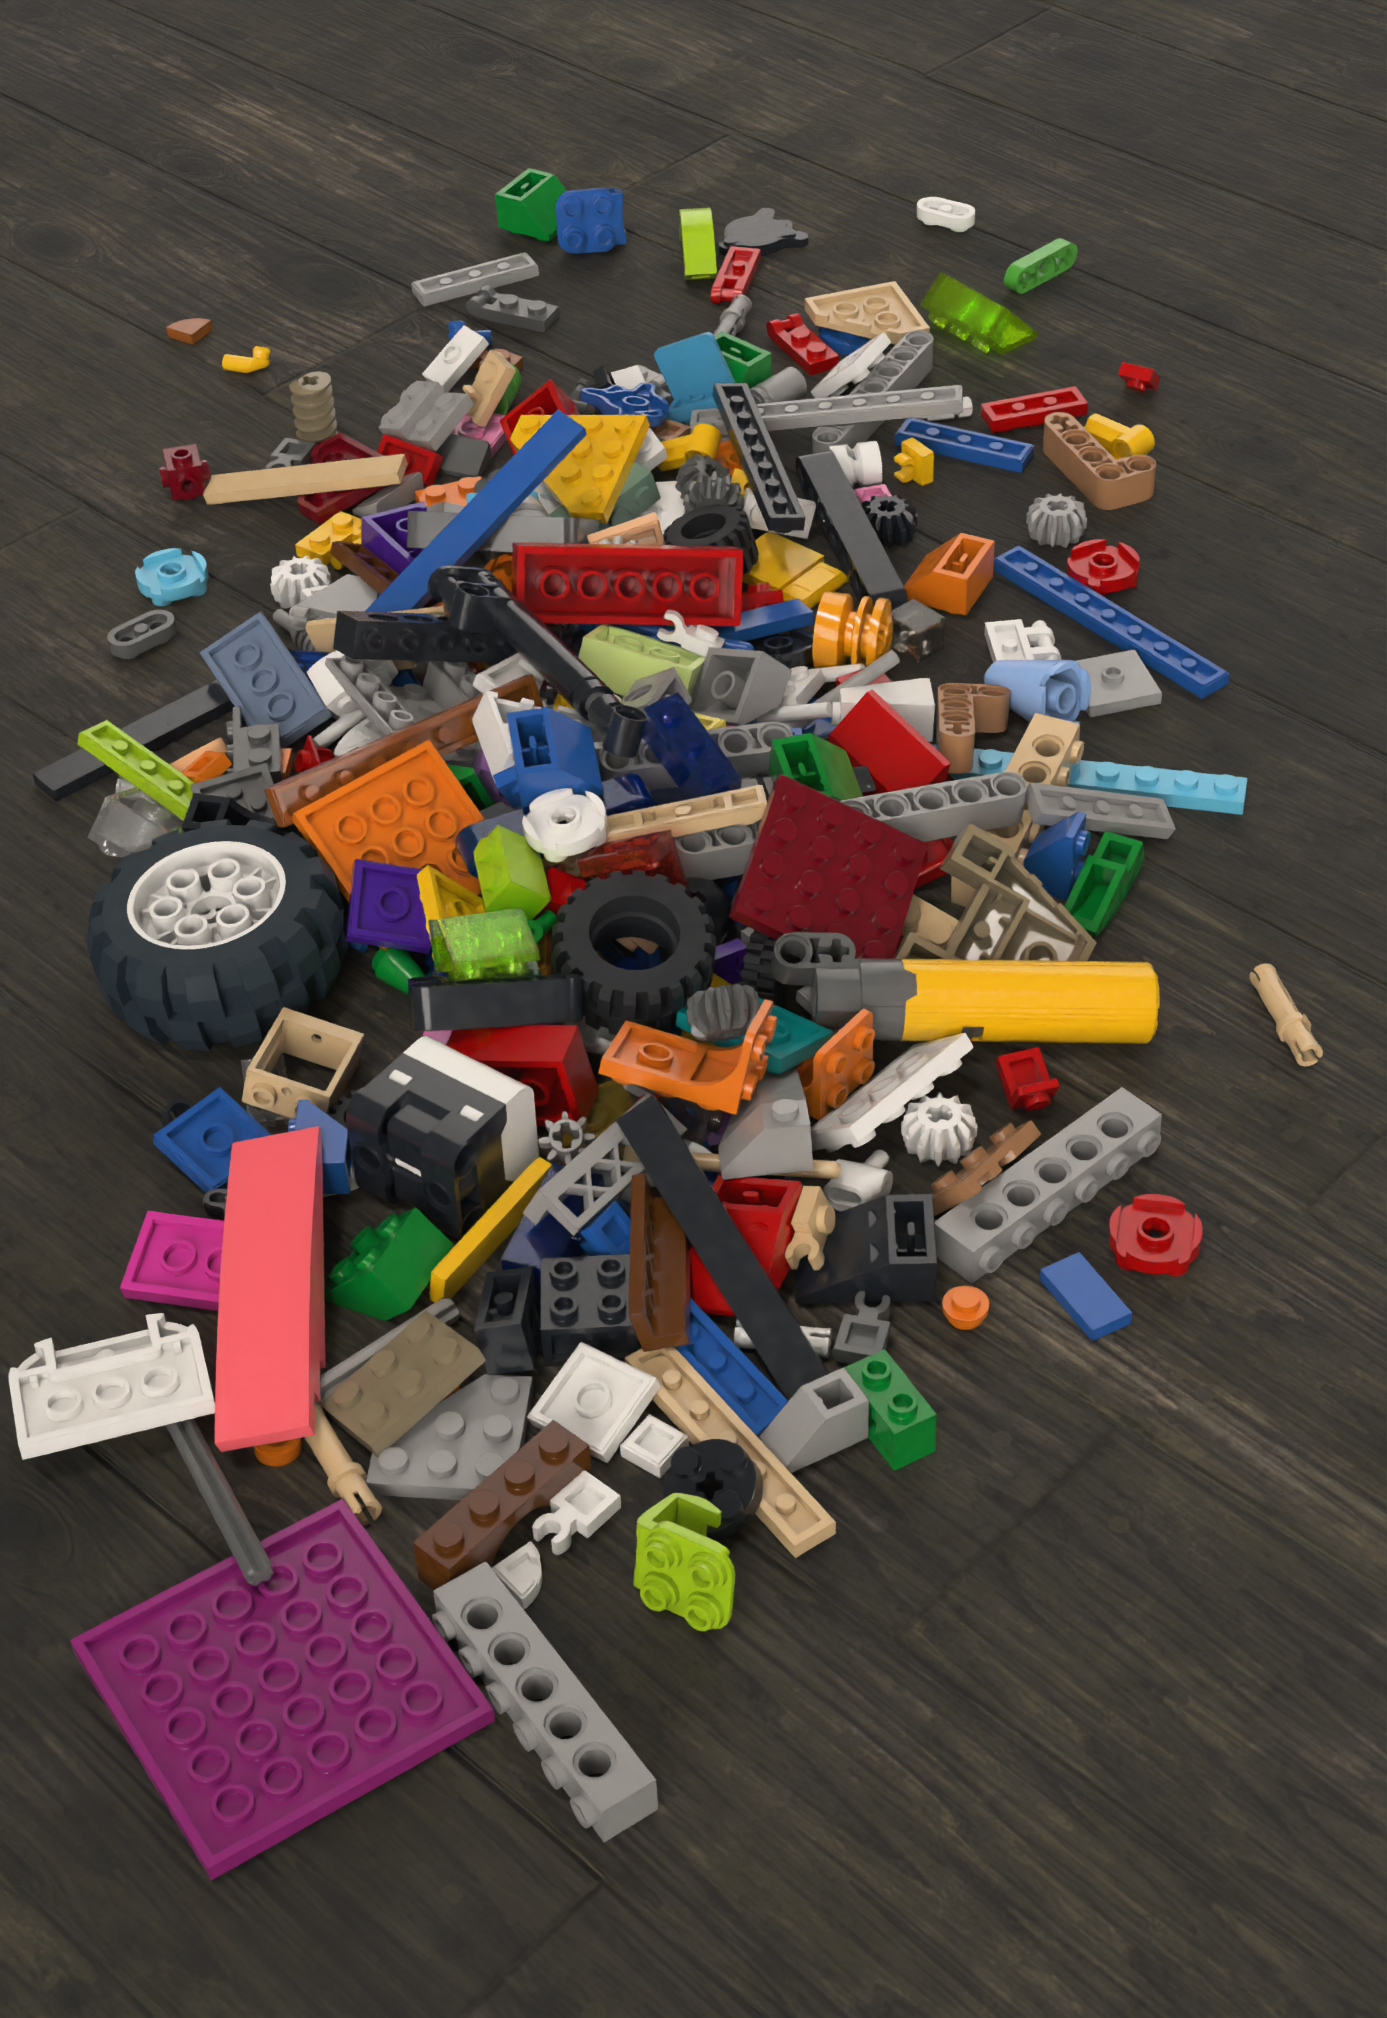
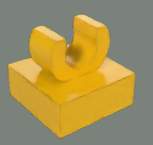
[894,437,934,486]

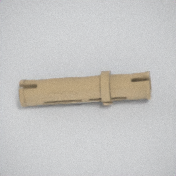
[1249,963,1323,1067]
[304,1404,382,1526]

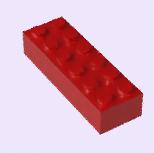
[512,542,743,626]

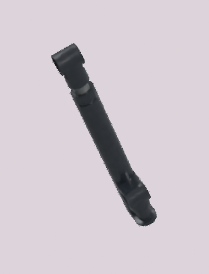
[427,565,648,758]

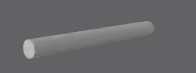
[784,650,900,728]

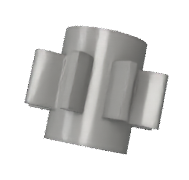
[539,1111,595,1165]

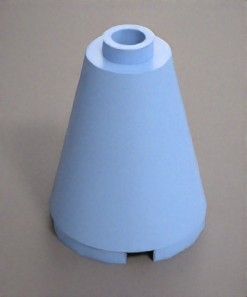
[984,660,1091,724]

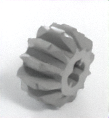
[1026,493,1087,548]

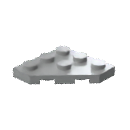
[366,1374,534,1500]

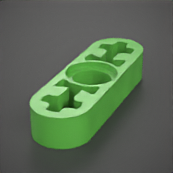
[1004,238,1078,294]

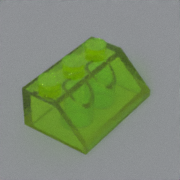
[920,272,1039,355]

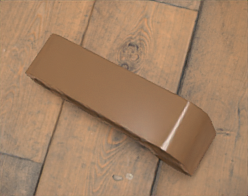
[1043,412,1156,510]
[935,683,1011,774]

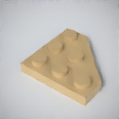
[805,281,930,344]

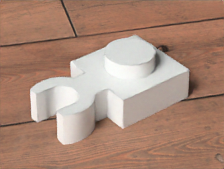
[532,1470,621,1555]

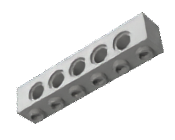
[934,1087,1162,1284]
[432,1562,658,1842]

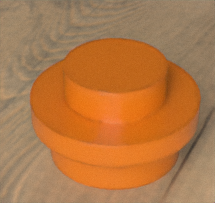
[942,1285,989,1330]

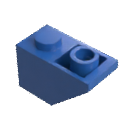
[1024,812,1090,900]
[288,1100,353,1194]

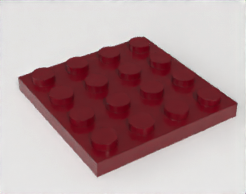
[729,774,928,962]

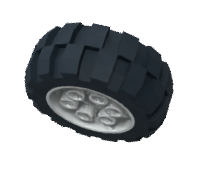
[86,819,348,1051]

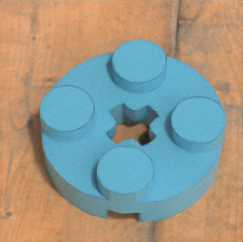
[135,548,209,606]

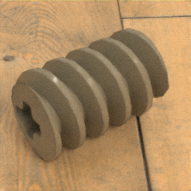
[289,371,338,446]

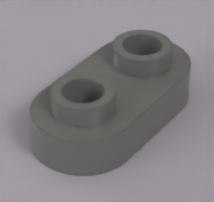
[107,610,177,659]

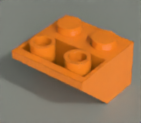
[904,533,995,616]

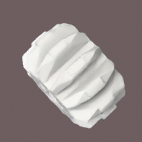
[270,555,332,609]
[901,1092,977,1167]

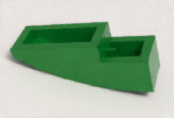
[1064,831,1145,937]

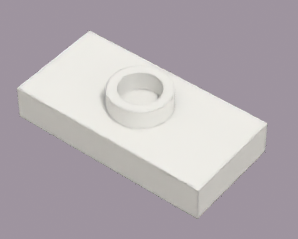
[422,326,489,392]

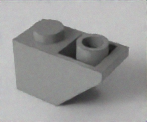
[759,1367,869,1473]

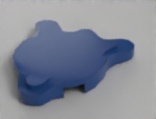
[580,382,669,428]

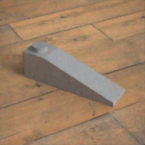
[718,1066,814,1180]

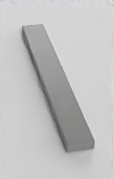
[689,385,963,435]

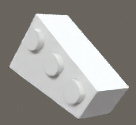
[472,690,605,782]

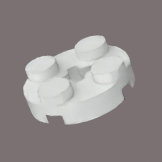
[522,788,608,862]

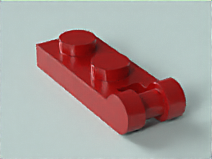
[711,246,761,304]
[766,313,839,376]

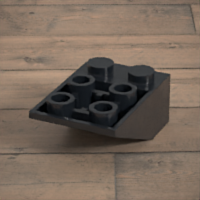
[795,1194,937,1303]

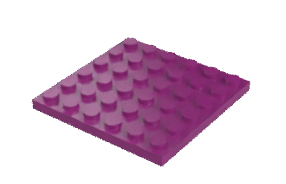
[70,1499,495,1880]

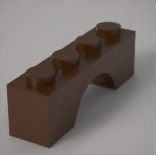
[413,1420,592,1590]

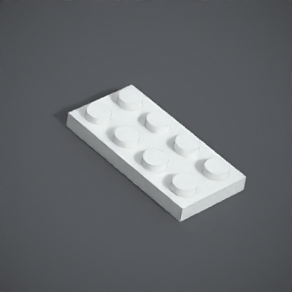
[811,1033,974,1152]

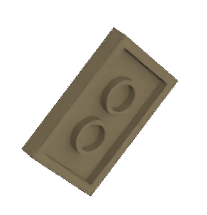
[320,1310,486,1457]

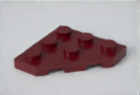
[297,432,387,525]

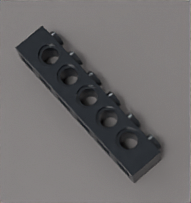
[333,611,561,663]

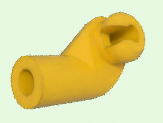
[222,346,271,373]

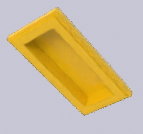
[782,562,848,609]

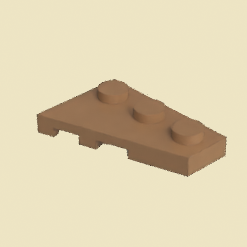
[930,1120,1041,1216]

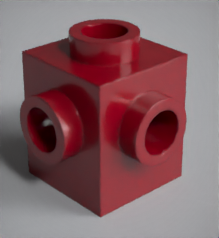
[159,444,211,500]

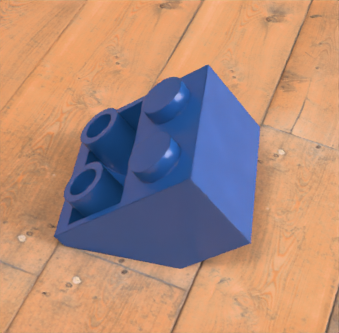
[507,707,604,807]

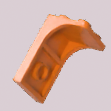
[598,999,778,1115]
[715,1009,875,1121]

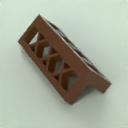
[628,1173,690,1352]

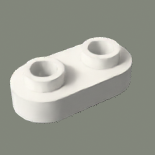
[917,197,975,232]

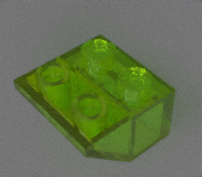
[428,908,540,980]

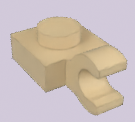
[785,1186,835,1270]

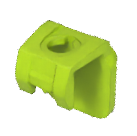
[633,1493,735,1631]

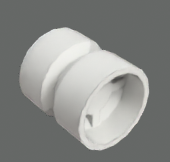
[827,441,882,488]

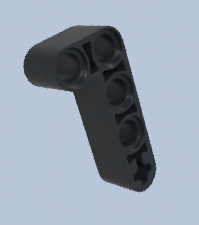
[408,974,583,1031]

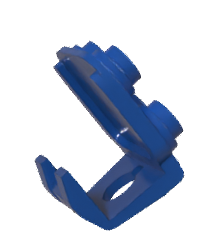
[555,188,627,254]

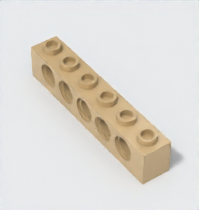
[951,713,1084,907]

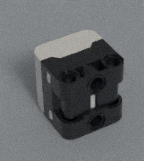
[346,1036,539,1240]

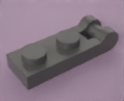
[466,285,559,333]

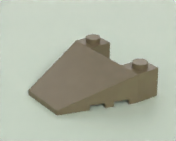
[894,823,1097,961]

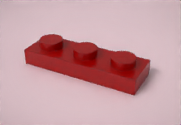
[981,386,1088,433]

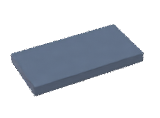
[199,611,333,748]

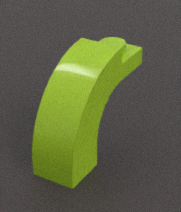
[679,207,717,280]

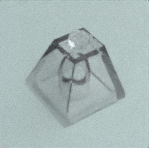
[88,787,185,857]

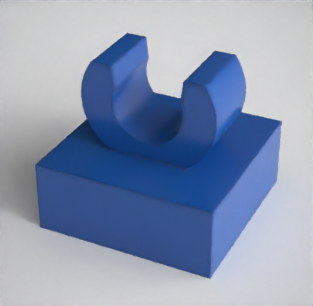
[580,1200,631,1256]

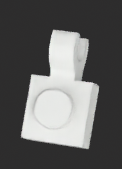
[657,610,725,658]

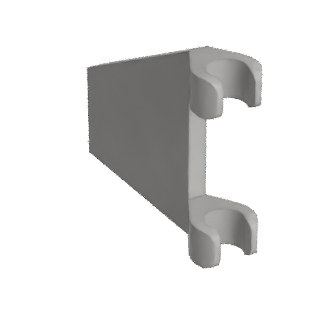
[290,574,380,632]

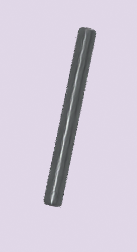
[166,1419,273,1586]

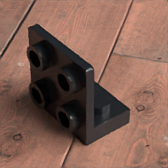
[540,1254,639,1367]

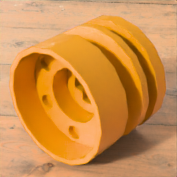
[812,591,893,668]

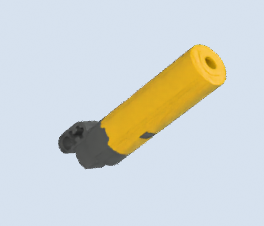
[770,932,1160,1044]

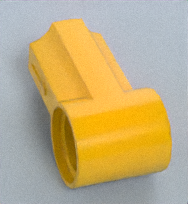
[1084,413,1155,460]
[657,423,722,472]

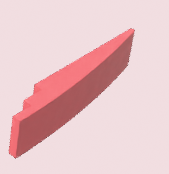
[215,1126,326,1452]

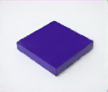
[345,859,431,954]

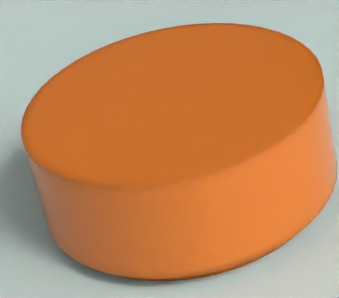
[253,1438,303,1467]

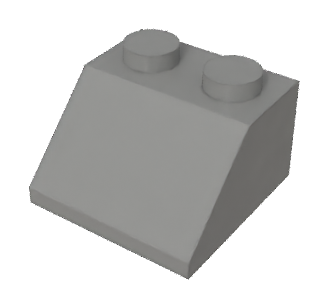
[684,647,792,726]

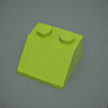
[473,825,551,947]

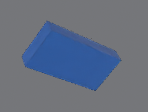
[1040,1252,1132,1341]

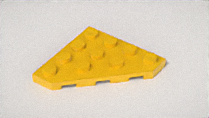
[510,414,650,523]

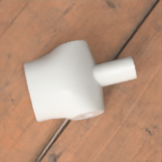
[823,1150,893,1212]

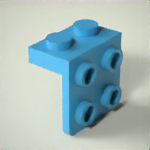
[654,332,735,425]

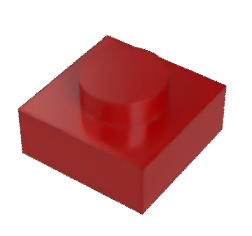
[1118,362,1161,393]

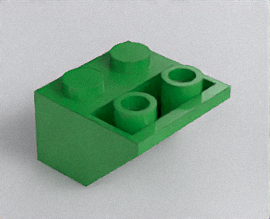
[495,168,567,241]
[714,331,772,389]
[768,733,863,801]
[324,1207,454,1321]

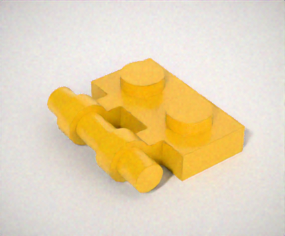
[295,511,361,570]

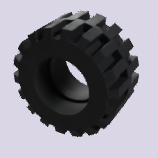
[663,504,759,577]

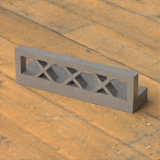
[523,1092,687,1236]

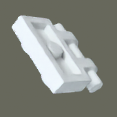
[984,619,1062,663]

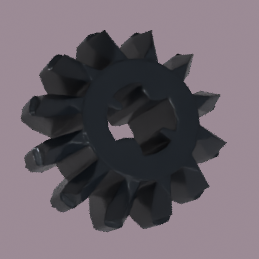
[861,493,918,549]

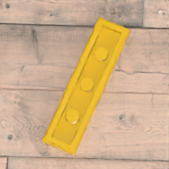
[429,1157,552,1303]

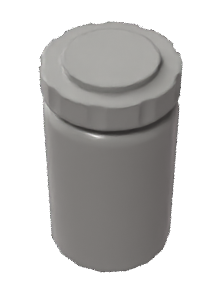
[750,367,807,404]

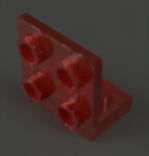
[577,830,692,899]

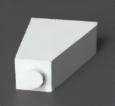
[831,678,935,742]

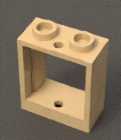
[242,1007,364,1118]

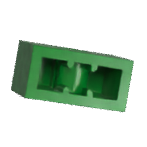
[844,1349,937,1471]

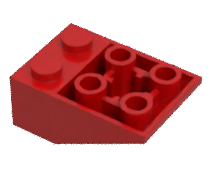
[690,1175,803,1317]

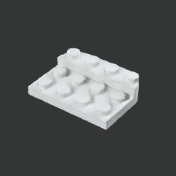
[8,1313,215,1460]

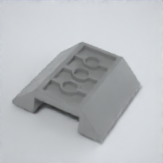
[325,655,483,768]

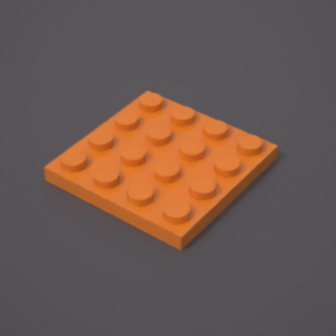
[292,740,492,951]

